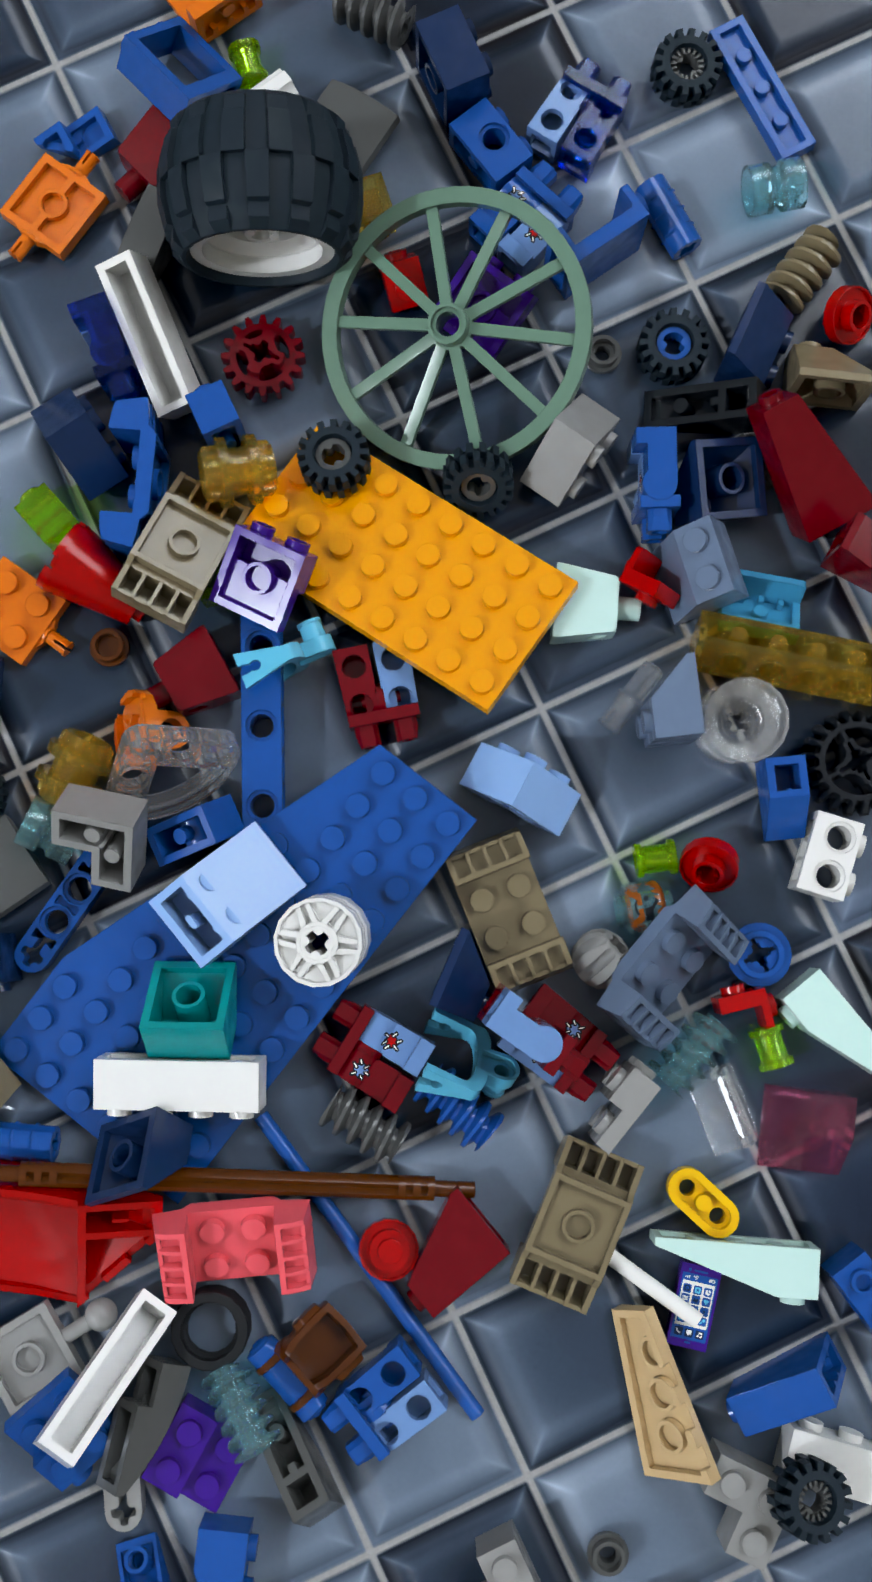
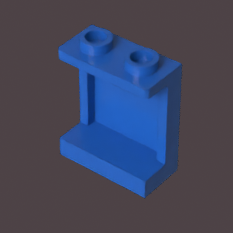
[544,184,650,300]

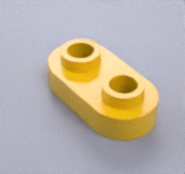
[666,1166,739,1238]

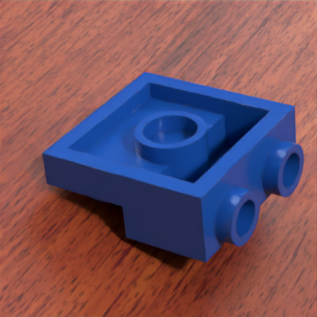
[4,1366,115,1492]

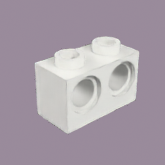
[787,810,867,902]

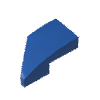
[34,106,121,160]

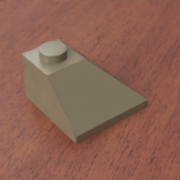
[782,341,872,411]

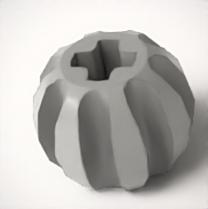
[571,928,629,989]

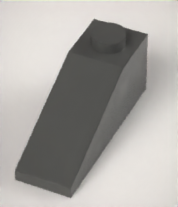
[243,1387,345,1527]

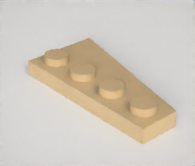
[611,1304,721,1486]

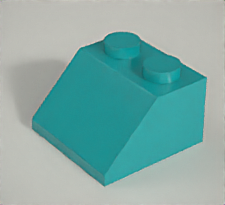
[139,961,237,1059]

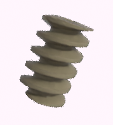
[765,224,842,314]

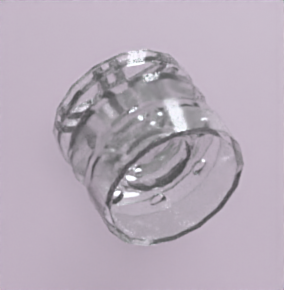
[695,677,789,764]

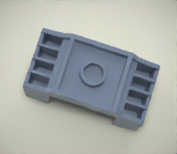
[596,884,749,1052]

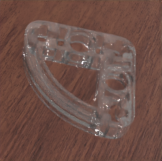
[106,724,240,820]

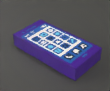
[665,1258,722,1353]

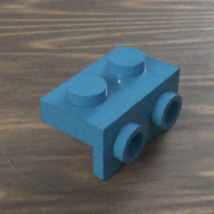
[717,569,806,642]

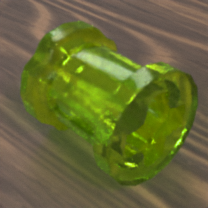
[228,37,269,89]
[632,838,678,878]
[748,1022,795,1072]

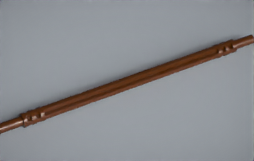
[0,1161,475,1201]

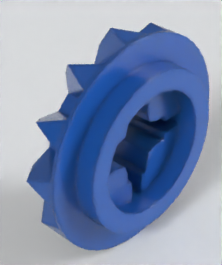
[729,923,792,987]

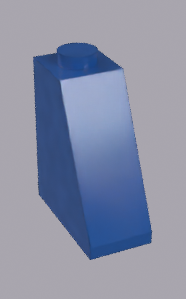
[726,1331,847,1437]

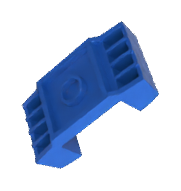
[99,397,171,561]

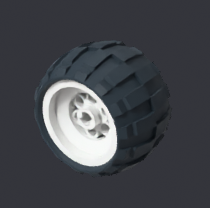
[156,89,364,288]

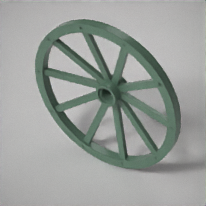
[322,186,594,471]

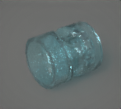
[741,156,808,218]
[13,796,74,866]

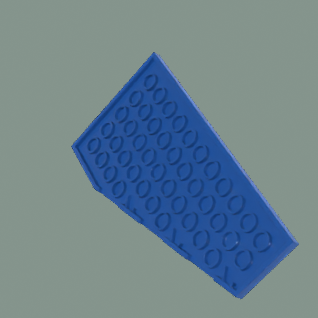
[0,745,477,1204]

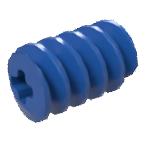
[412,1063,504,1151]

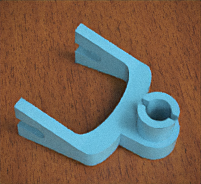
[233,617,337,690]
[414,1007,520,1101]

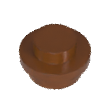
[90,628,130,667]

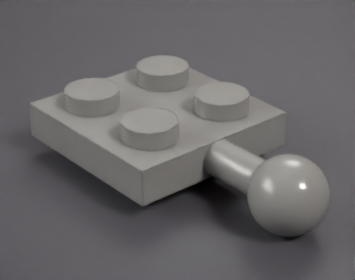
[0,1297,118,1416]

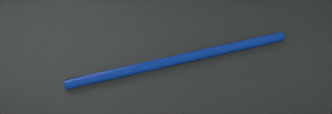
[254,1111,484,1421]

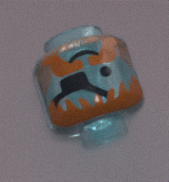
[613,879,674,935]

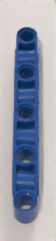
[240,615,285,828]

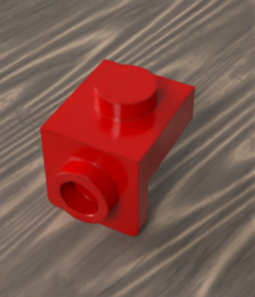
[378,248,429,313]
[618,546,681,609]
[710,983,778,1029]

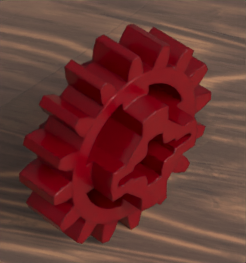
[221,314,306,402]

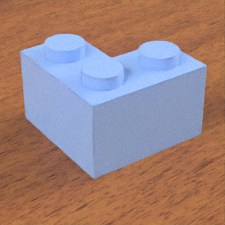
[459,742,581,837]

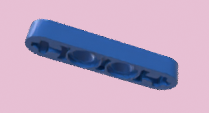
[14,851,105,973]

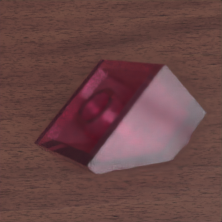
[757,1083,858,1175]

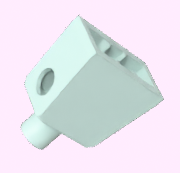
[549,562,641,644]

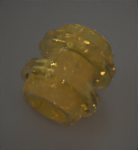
[197,434,278,509]
[34,728,116,805]

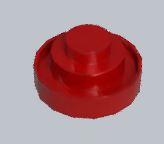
[823,285,872,345]
[679,837,740,893]
[358,1218,419,1281]

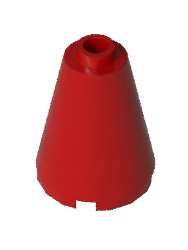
[36,521,145,625]

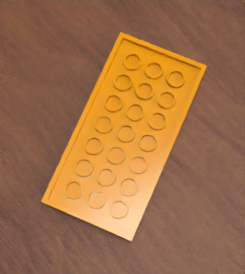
[243,426,578,715]

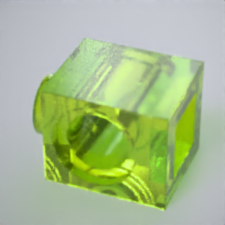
[14,482,80,552]

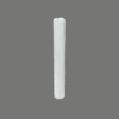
[609,1250,703,1328]

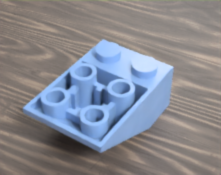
[149,821,307,968]

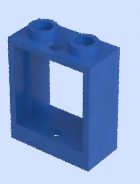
[117,16,243,121]

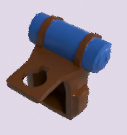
[247,1300,367,1423]

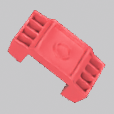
[152,1196,317,1305]

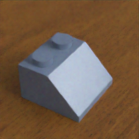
[652,515,749,626]
[635,652,705,748]

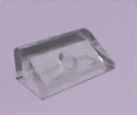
[685,1063,759,1156]

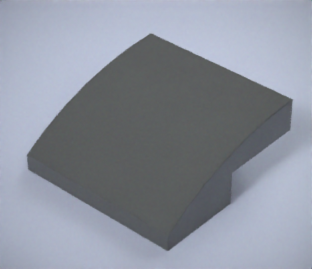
[317,79,400,175]
[0,814,52,919]

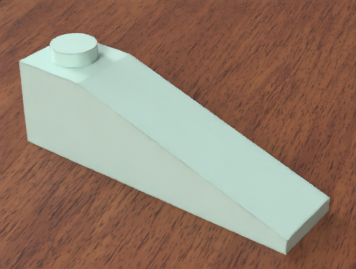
[774,968,872,1075]
[649,1229,821,1306]

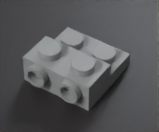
[587,1055,661,1155]

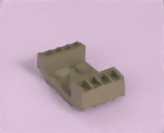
[111,471,252,634]
[445,827,573,992]
[509,1135,645,1315]

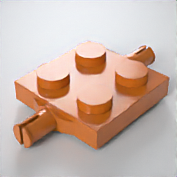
[0,150,109,262]
[0,556,74,666]

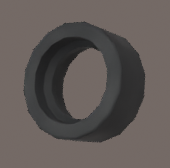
[171,1285,252,1371]

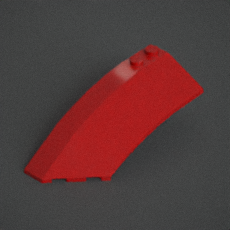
[0,1159,163,1308]

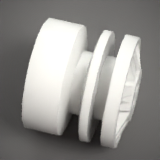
[273,893,371,987]

